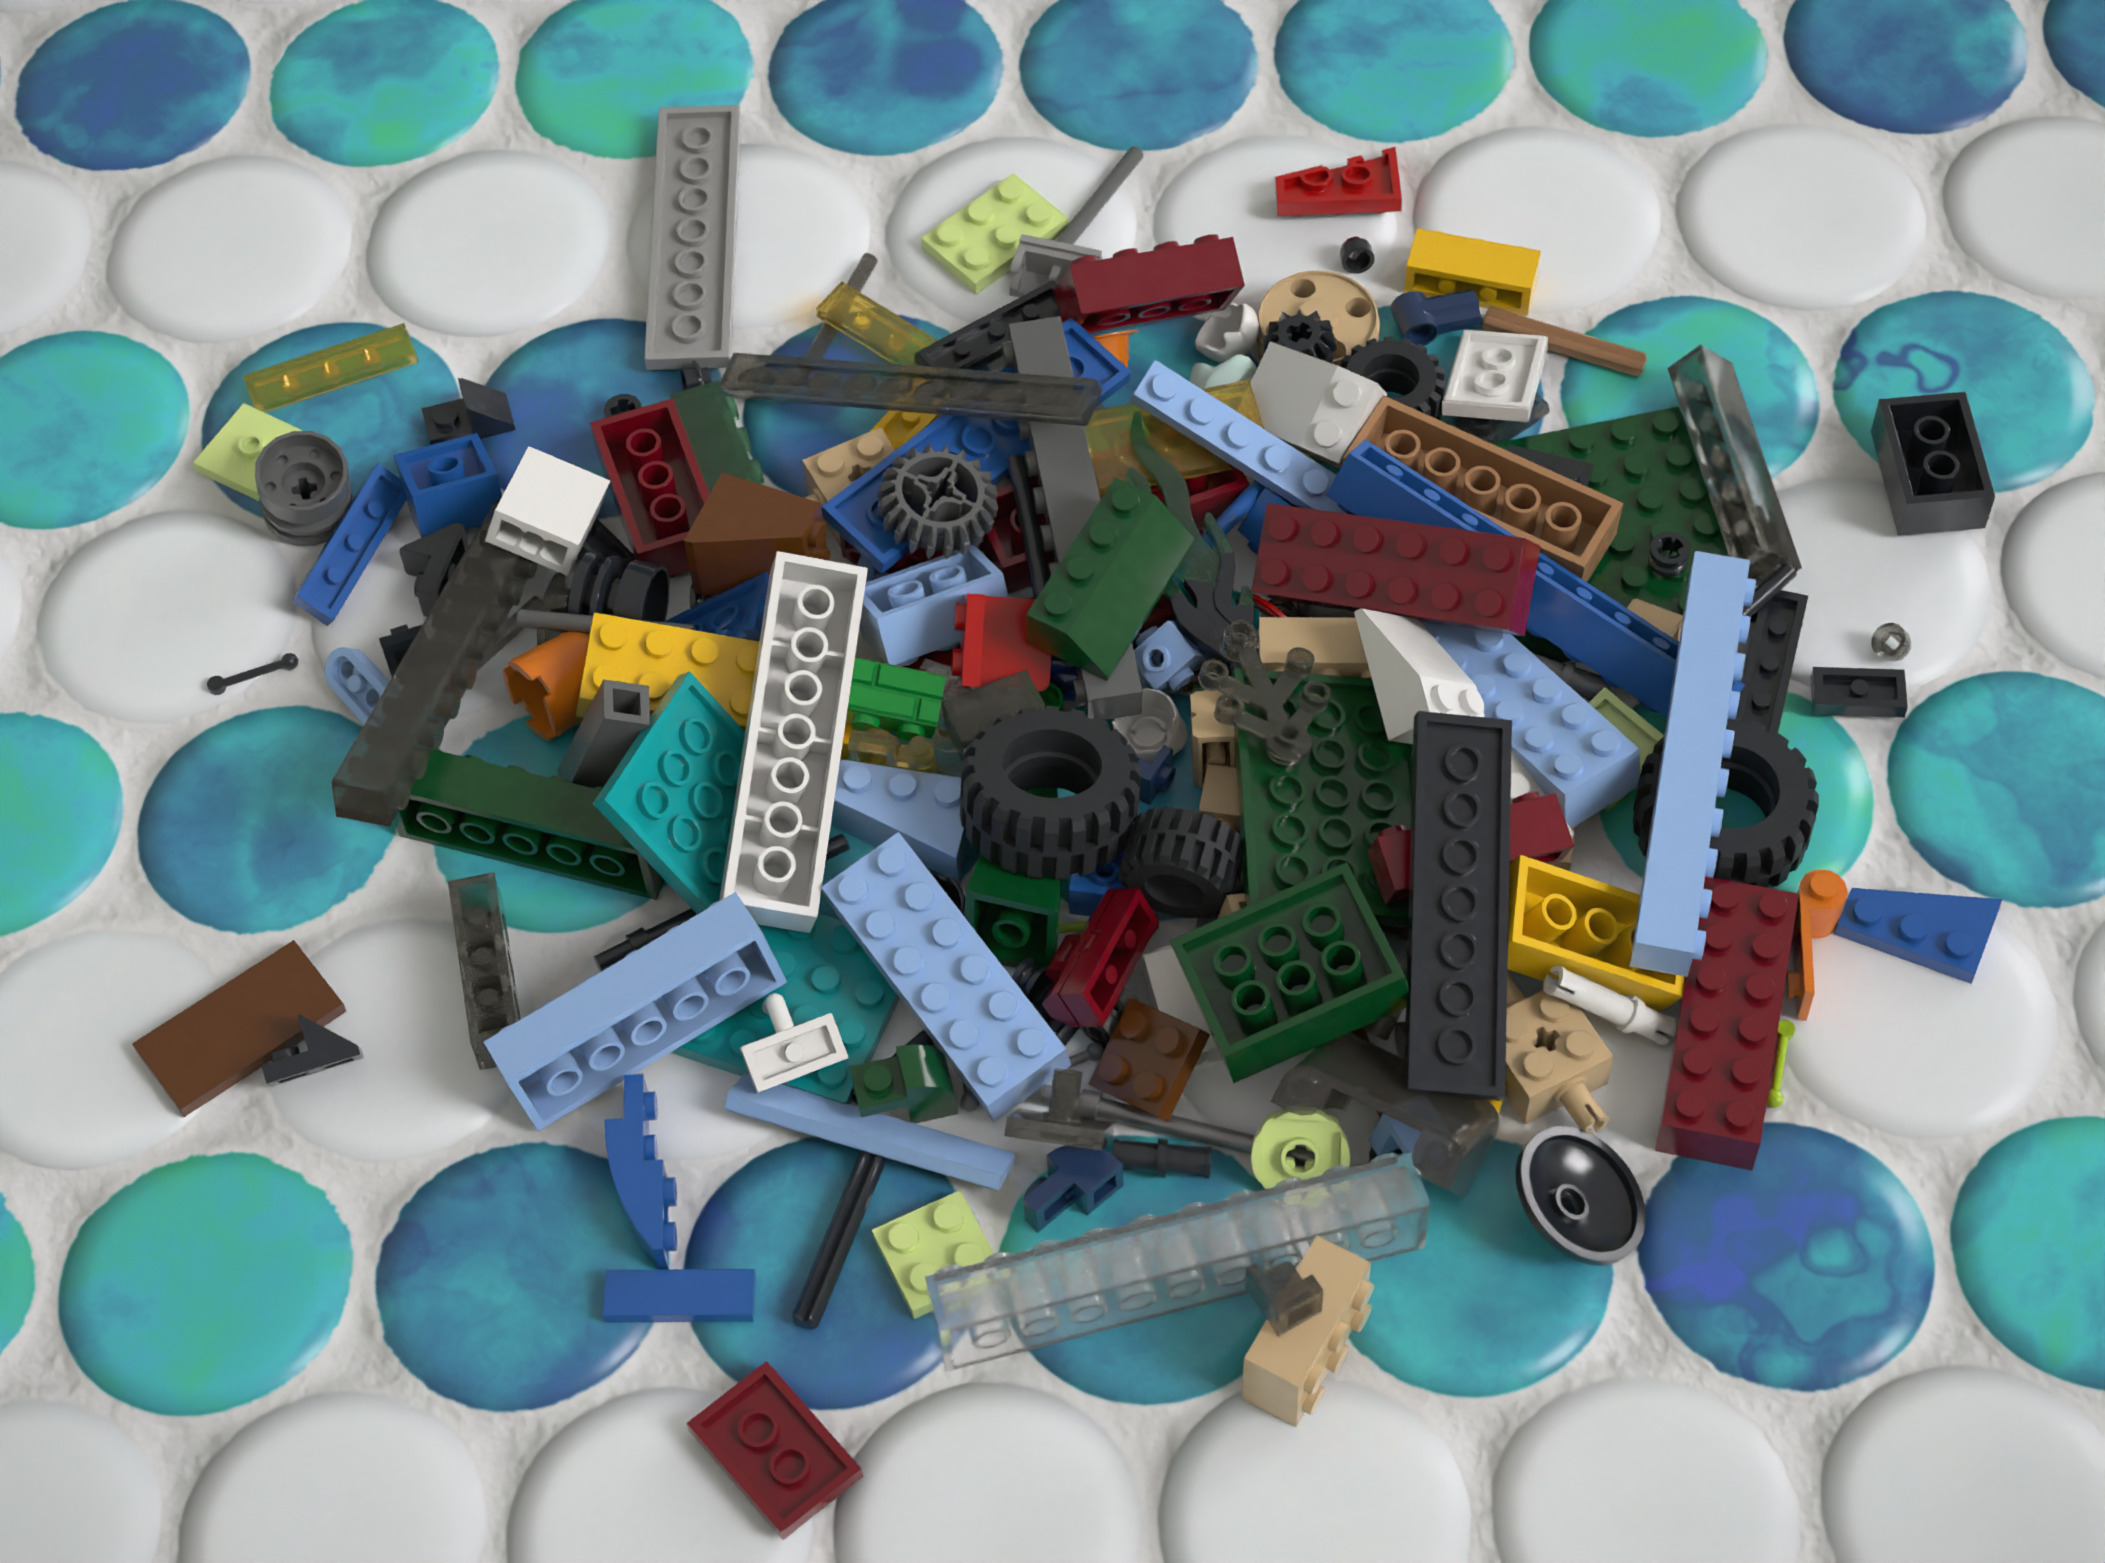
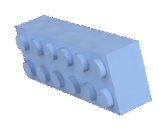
[1420,621,1640,828]
[821,832,1071,1122]
[484,892,787,1131]

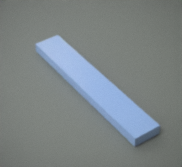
[725,1073,1016,1191]

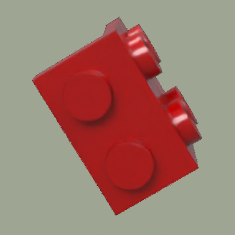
[951,593,1051,691]

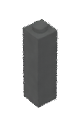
[558,679,650,788]

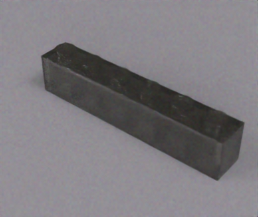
[1667,344,1802,586]

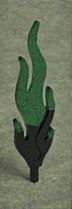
[1126,411,1254,674]

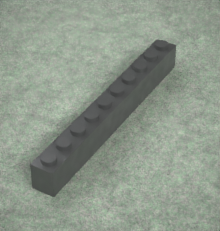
[1002,316,1143,720]

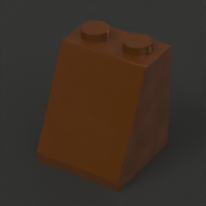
[684,473,831,596]

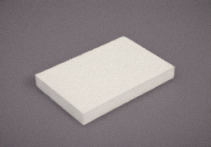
[1442,330,1548,422]

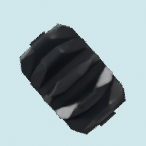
[1263,307,1337,364]

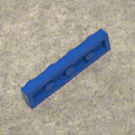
[291,463,406,626]

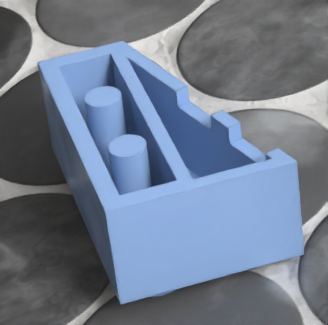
[832,759,970,885]

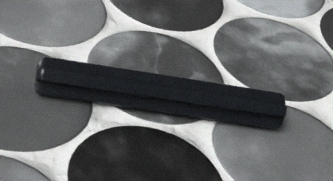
[792,1151,884,1330]

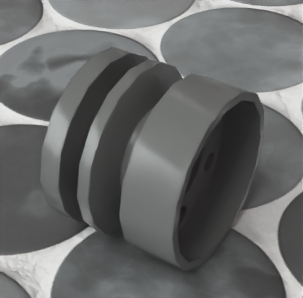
[255,431,353,546]

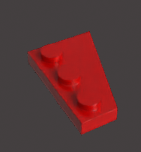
[1275,147,1402,216]

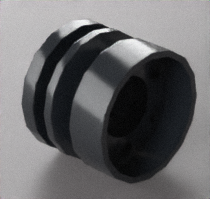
[567,551,670,634]

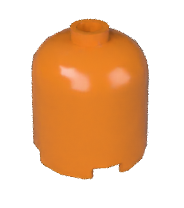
[502,632,589,741]

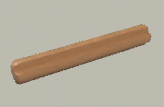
[1482,307,1647,377]

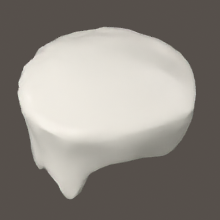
[1112,688,1187,763]

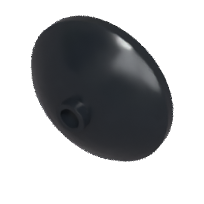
[1515,1126,1646,1266]

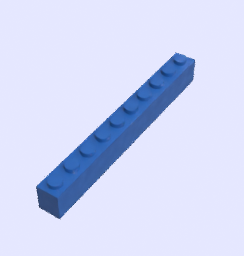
[1326,439,1745,718]

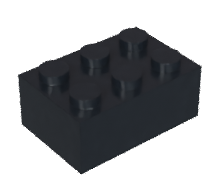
[1871,392,1995,536]

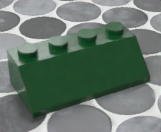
[1026,477,1195,681]

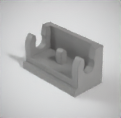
[1010,234,1102,297]

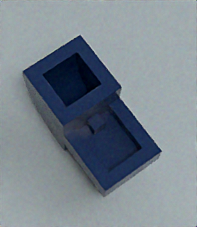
[1023,1143,1123,1233]

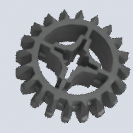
[877,443,998,560]

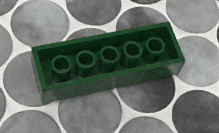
[383,742,665,900]

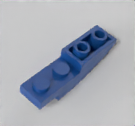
[604,1074,677,1269]

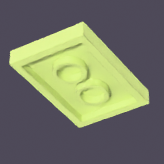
[921,173,1069,294]

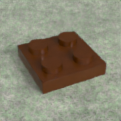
[1088,998,1211,1122]

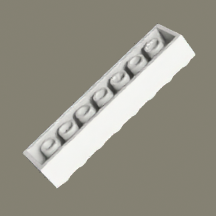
[719,551,868,933]

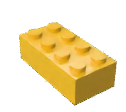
[1507,855,1684,1012]

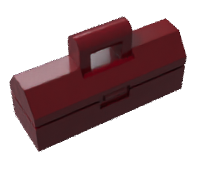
[1042,888,1159,1027]

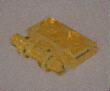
[848,728,939,774]

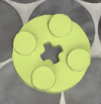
[1251,1105,1350,1206]

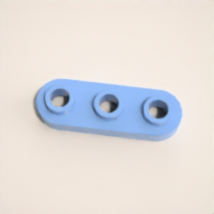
[324,647,421,749]

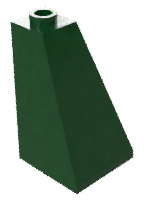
[965,787,1060,968]

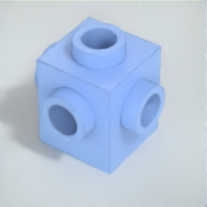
[1134,621,1209,692]

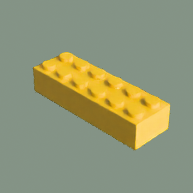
[576,612,856,760]

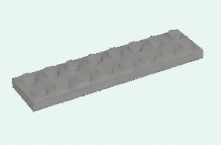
[644,105,741,370]

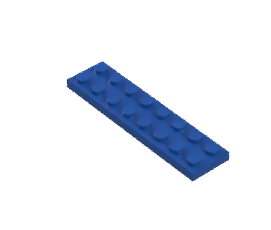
[821,317,1132,574]

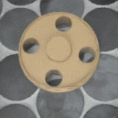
[1256,270,1380,367]

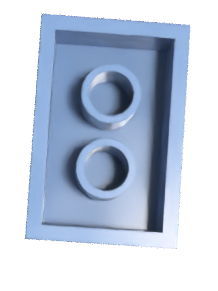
[860,545,1009,666]

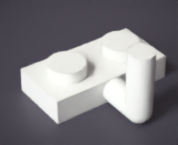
[740,993,849,1093]

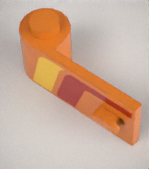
[1786,869,1847,1021]

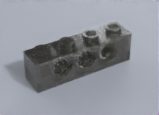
[448,872,521,1070]

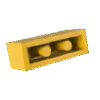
[1404,228,1541,316]

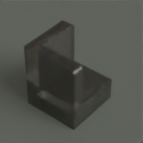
[1245,1261,1324,1336]

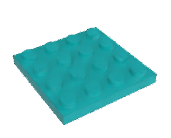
[593,671,745,914]
[672,913,900,1105]

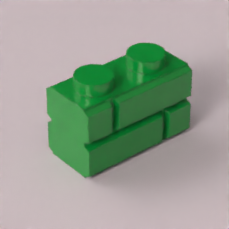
[846,657,946,742]

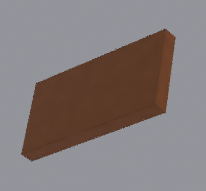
[132,940,347,1117]

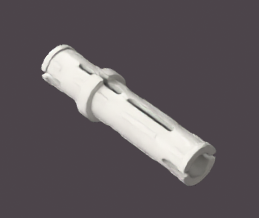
[1543,965,1677,1045]

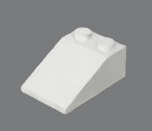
[1237,342,1387,469]
[1354,608,1485,744]

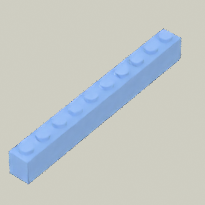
[1630,551,1756,977]

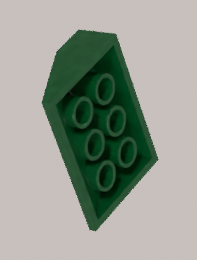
[1169,862,1409,1083]

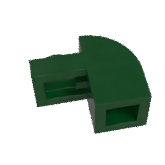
[850,1044,958,1124]

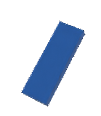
[602,1269,756,1323]

